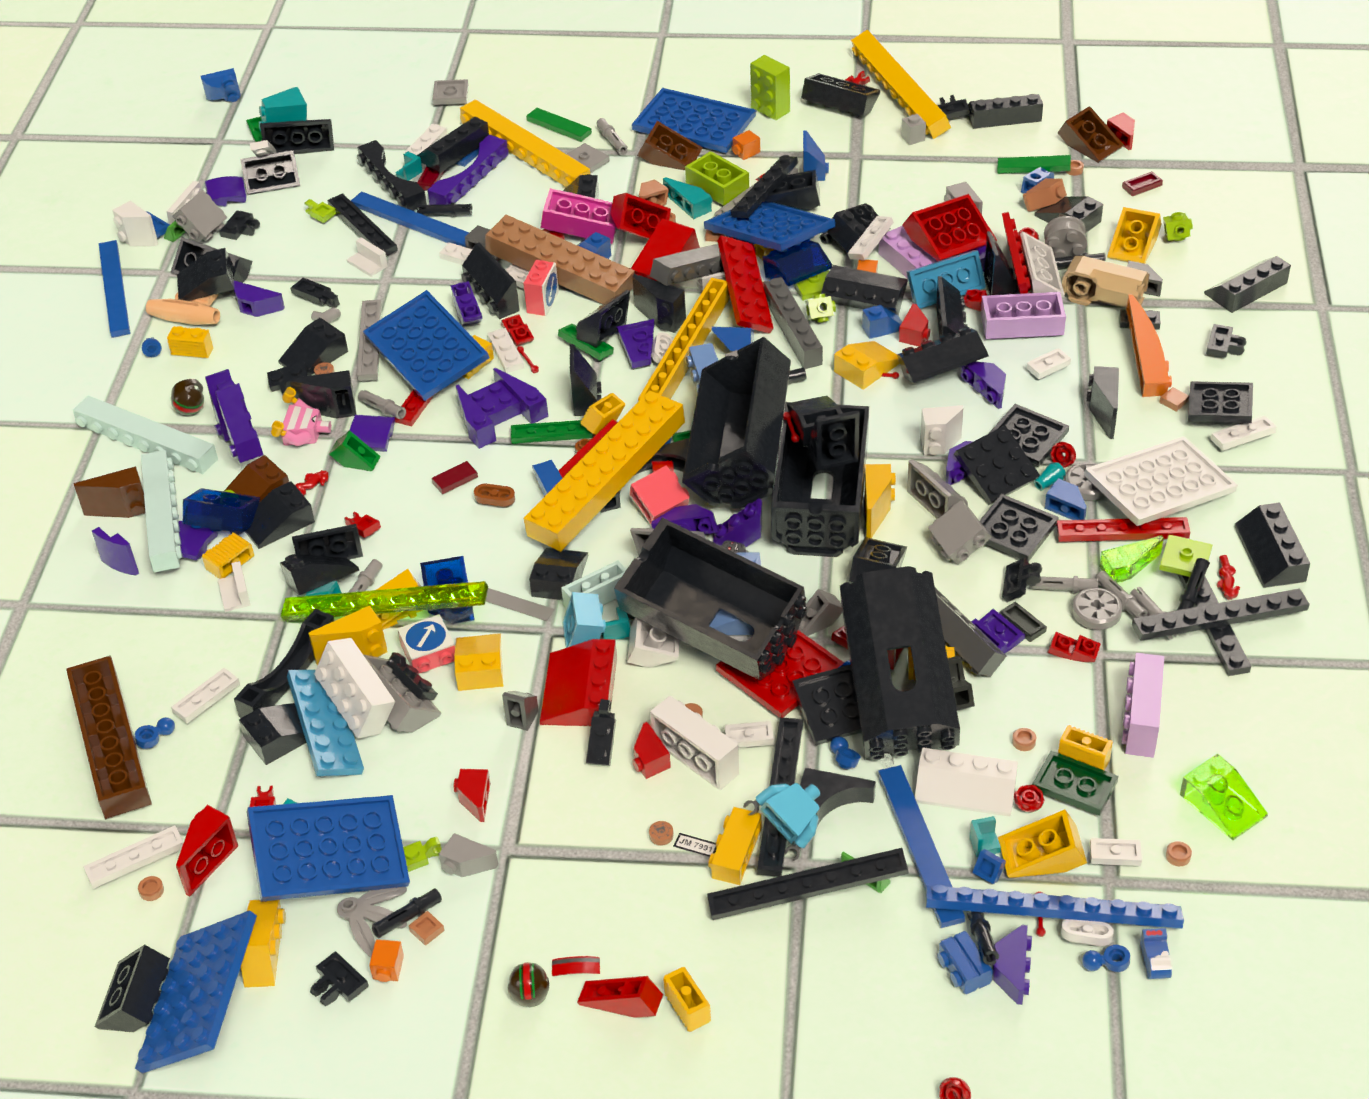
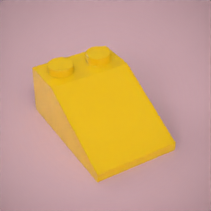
[1107,207,1162,264]
[834,341,900,390]
[864,464,896,538]
[308,606,388,666]
[455,633,504,691]
[998,809,1087,878]

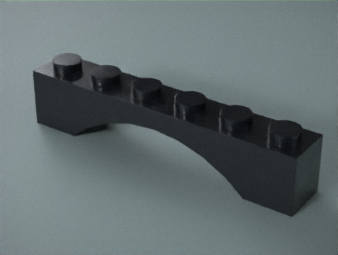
[357,140,427,211]
[234,608,334,718]

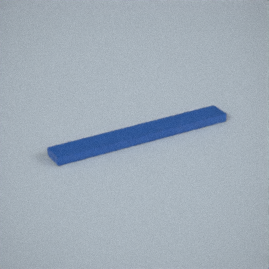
[351,191,469,247]
[98,240,131,337]
[878,765,965,928]

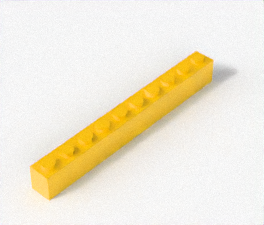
[851,29,951,139]
[460,99,590,187]
[638,278,729,402]

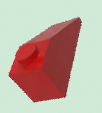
[577,976,663,1018]

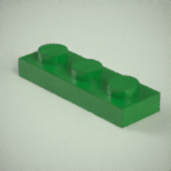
[558,323,614,360]

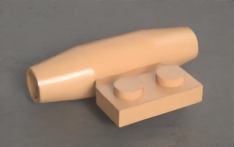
[146,292,220,325]

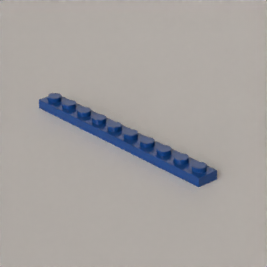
[926,885,1184,929]

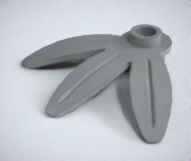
[337,887,407,957]

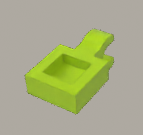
[304,199,336,223]
[403,837,442,872]

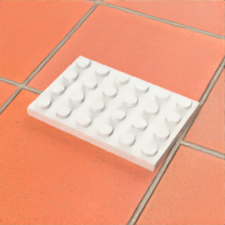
[1084,436,1238,526]

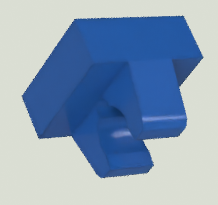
[972,849,1006,885]

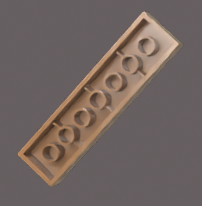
[485,214,635,304]

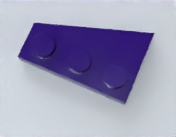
[617,319,655,369]

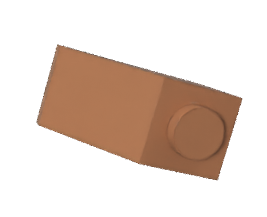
[1023,178,1067,212]
[639,179,669,206]

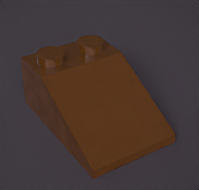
[1057,106,1124,163]
[637,121,703,171]
[216,455,289,522]
[73,466,146,518]

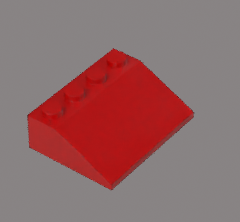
[902,194,997,261]
[540,639,617,726]

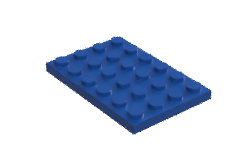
[632,87,756,153]
[703,201,835,252]
[363,290,490,401]
[246,795,410,902]
[135,910,257,1074]

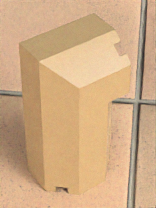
[1062,256,1150,308]

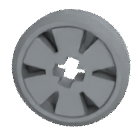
[1065,462,1105,501]
[1072,588,1122,630]

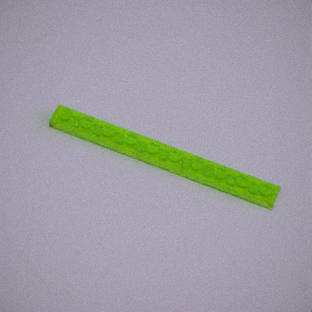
[280,581,488,621]

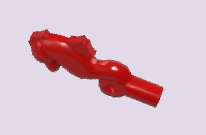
[295,470,329,495]
[1217,555,1240,600]

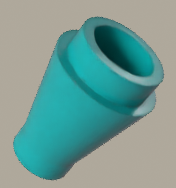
[1034,462,1066,491]

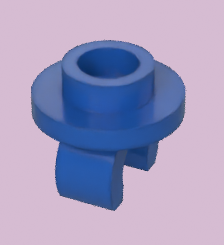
[142,337,162,357]

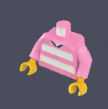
[271,387,332,446]

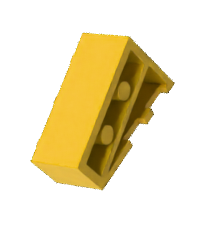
[353,569,436,630]
[241,900,286,988]

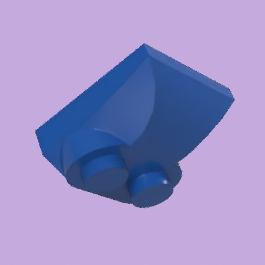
[200,68,241,102]

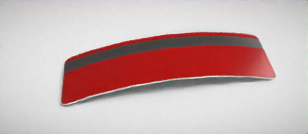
[552,956,600,977]

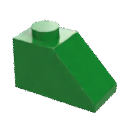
[329,431,381,471]

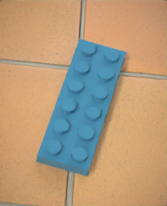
[287,670,364,776]

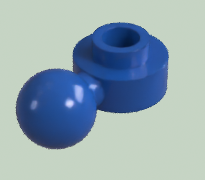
[135,717,175,749]
[830,737,860,769]
[1082,945,1130,972]

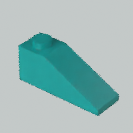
[663,177,712,219]

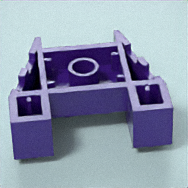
[456,367,549,449]
[205,369,264,463]

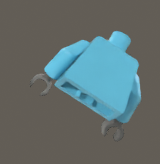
[743,783,820,861]

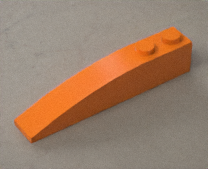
[1126,295,1172,397]

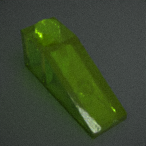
[1099,535,1164,583]

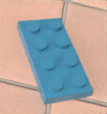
[906,250,986,308]

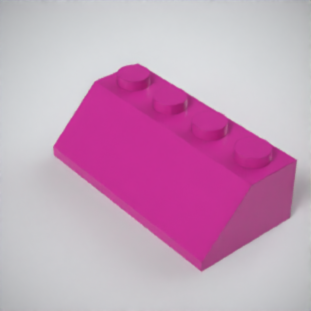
[540,188,617,244]

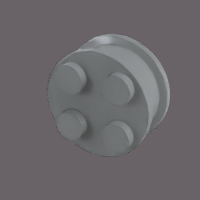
[1044,213,1087,258]

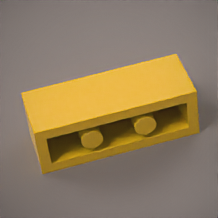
[708,807,762,885]

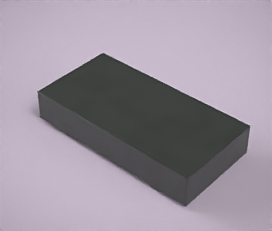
[999,601,1047,642]

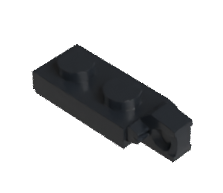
[290,277,340,308]
[386,652,438,700]
[586,699,616,766]

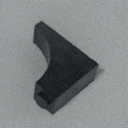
[800,768,876,826]

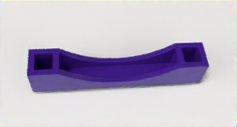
[427,135,508,204]

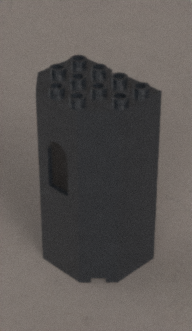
[682,337,791,509]
[771,402,870,557]
[614,517,807,680]
[840,566,960,760]

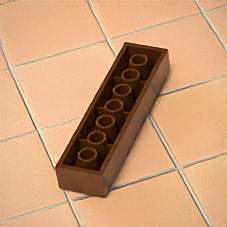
[66,655,152,819]

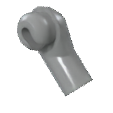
[311,308,341,323]

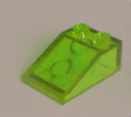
[1180,753,1268,841]

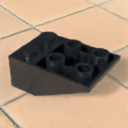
[827,203,891,253]
[289,370,357,419]
[786,395,842,447]

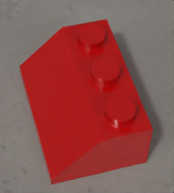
[611,192,671,240]

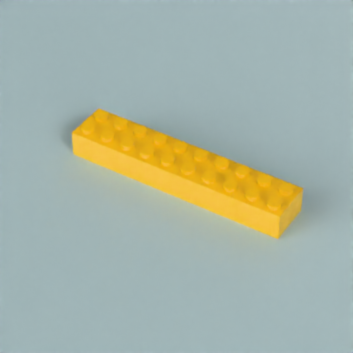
[523,390,685,552]

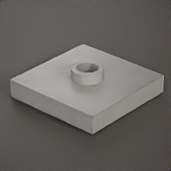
[432,79,469,105]
[567,143,610,173]

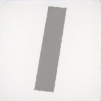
[473,586,555,621]

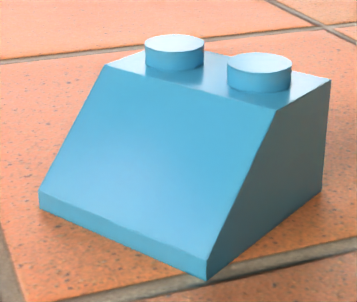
[562,592,606,648]

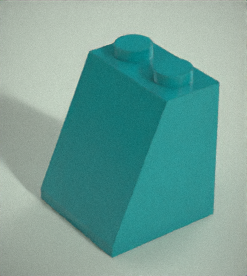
[259,87,307,132]

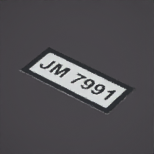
[673,833,717,857]

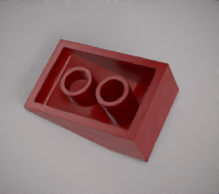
[176,804,239,897]

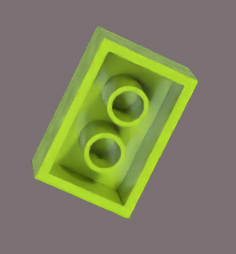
[750,54,790,120]
[685,151,749,206]

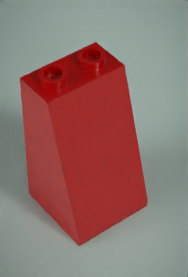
[631,218,700,286]

